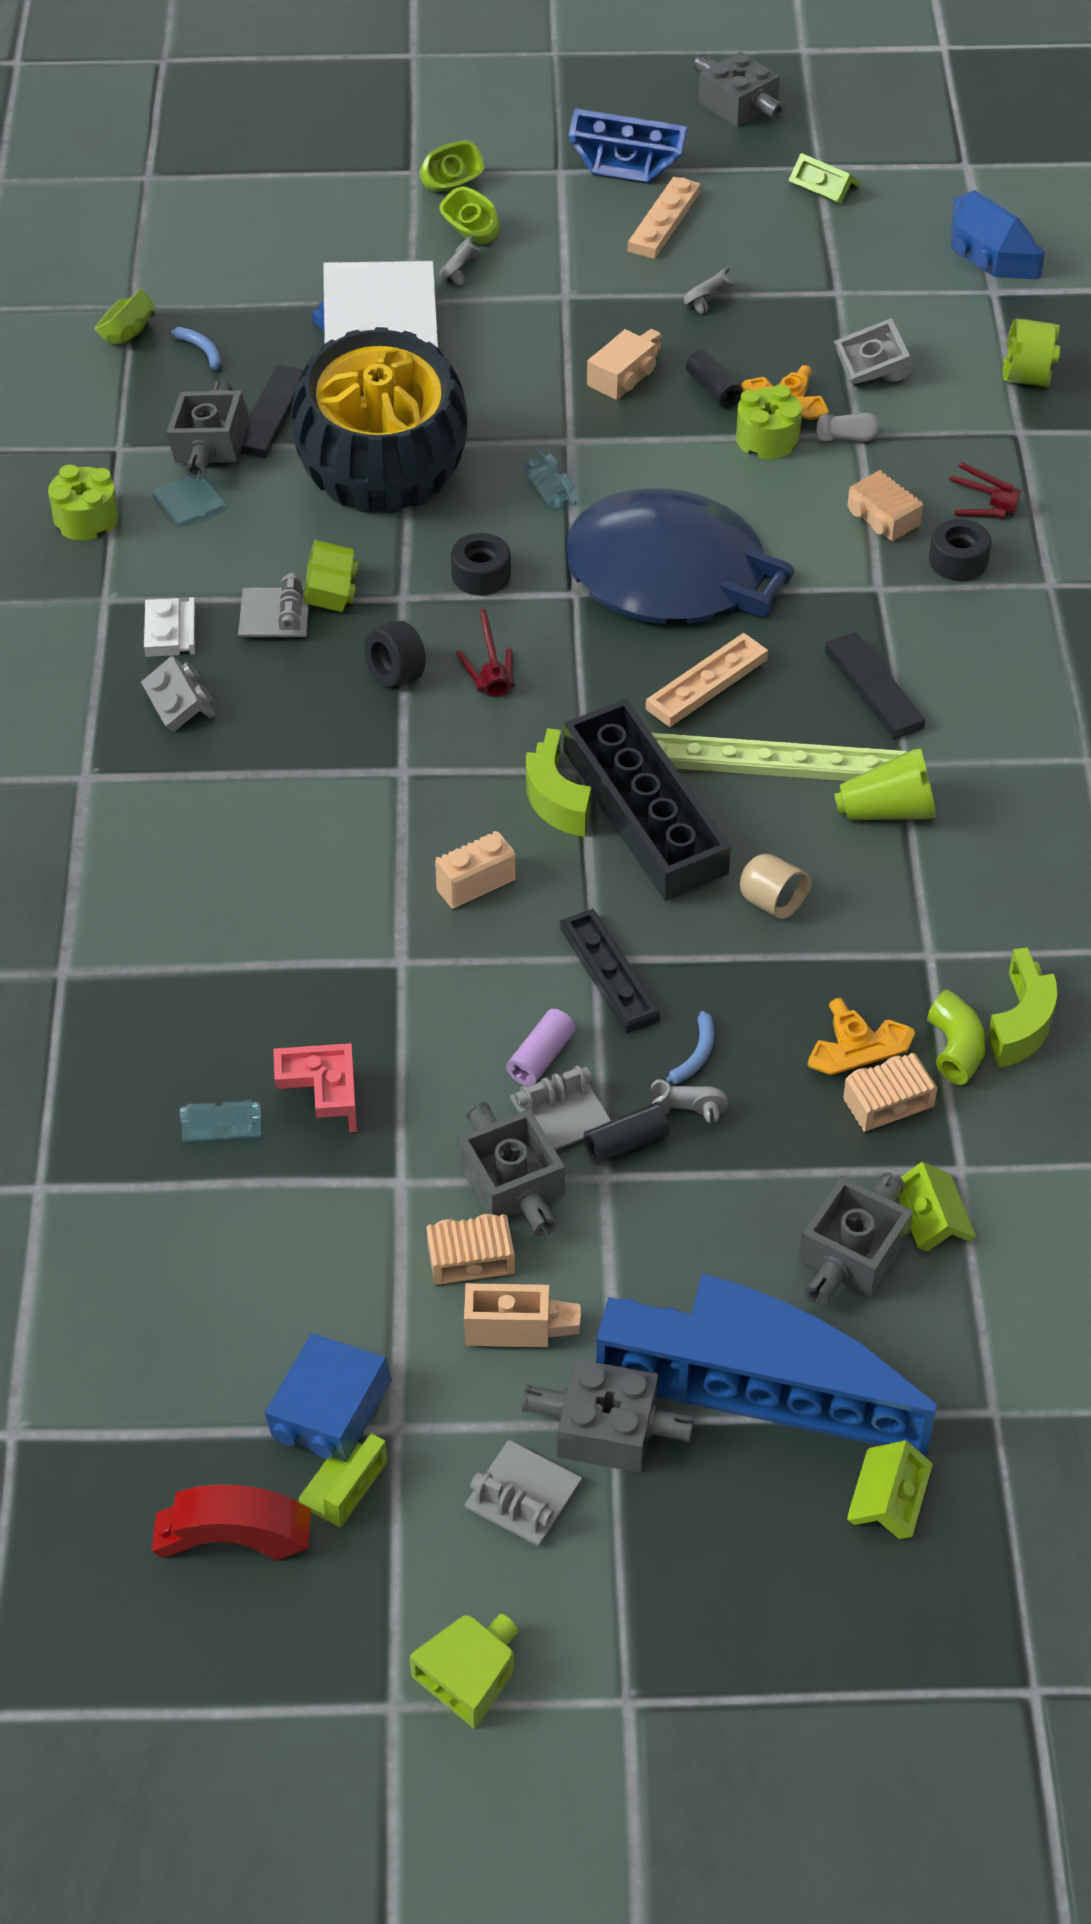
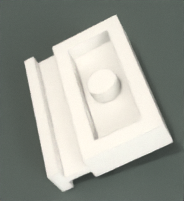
[144,597,195,657]

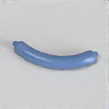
[171,327,222,371]
[666,1011,715,1084]

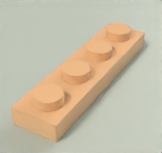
[628,176,701,259]
[646,633,768,727]

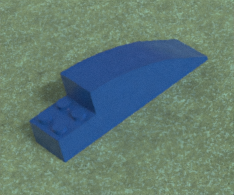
[596,1273,937,1456]

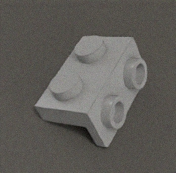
[141,656,216,733]

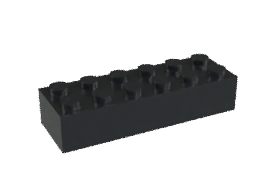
[564,698,731,901]

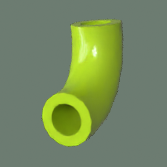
[927,989,985,1085]

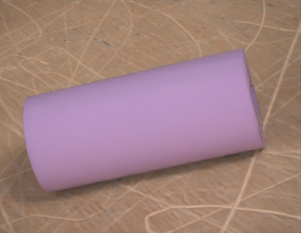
[506,1009,576,1086]

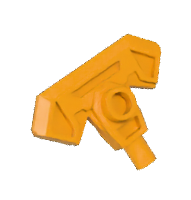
[741,365,828,420]
[808,998,915,1075]

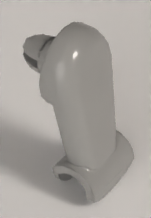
[439,235,481,286]
[684,266,735,314]
[817,412,881,442]
[651,1079,728,1123]

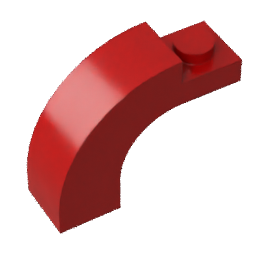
[152,1485,311,1561]

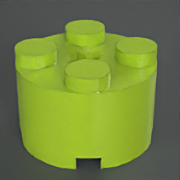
[1003,318,1060,388]
[736,385,802,459]
[48,465,119,541]

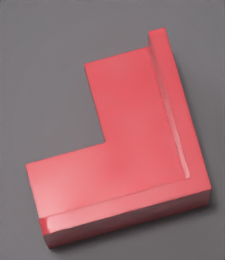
[273,1043,357,1133]

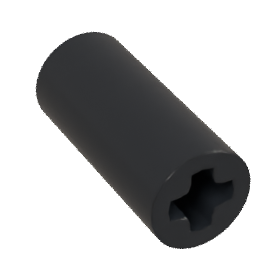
[686,350,743,409]
[583,1103,670,1165]

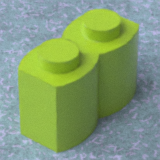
[303,540,358,612]

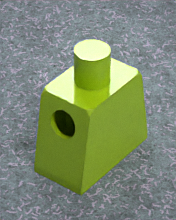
[410,1614,519,1729]

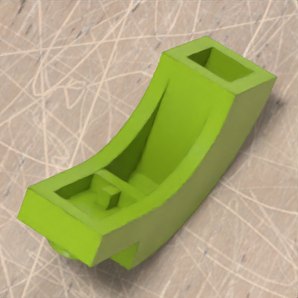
[526,728,591,837]
[987,947,1057,1068]

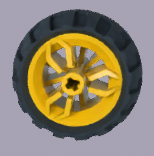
[292,327,468,513]

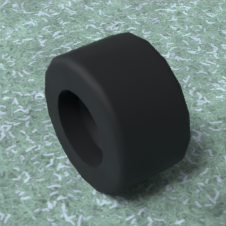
[929,519,991,581]
[451,533,511,596]
[364,621,426,687]

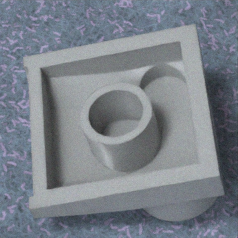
[834,318,913,384]

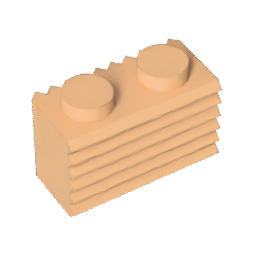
[847,470,923,542]
[435,831,516,909]
[843,1053,937,1132]
[426,1214,515,1285]

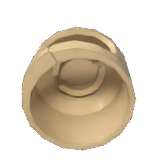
[740,854,812,919]

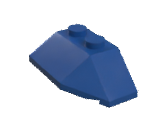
[568,108,688,184]
[951,190,1045,279]

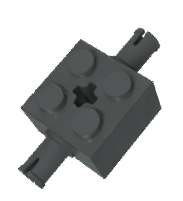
[694,51,785,127]
[166,381,250,479]
[458,1102,565,1237]
[799,1172,913,1306]
[522,1359,694,1473]

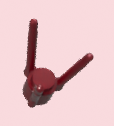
[949,462,1021,519]
[456,608,515,697]

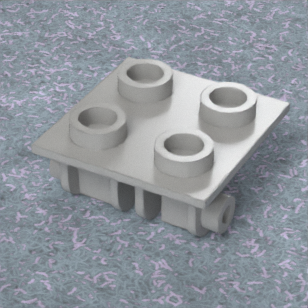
[238,573,309,637]
[510,1065,611,1151]
[464,1440,582,1546]

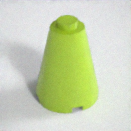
[834,748,936,820]

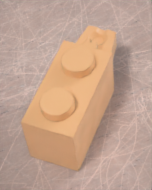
[587,329,662,400]
[464,1283,581,1347]

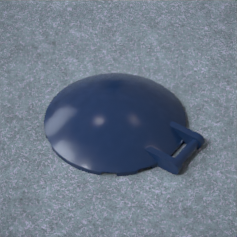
[566,488,795,624]

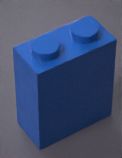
[265,1333,392,1462]

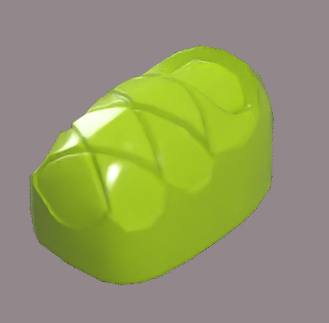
[419,140,484,192]
[439,187,500,245]
[94,288,155,344]

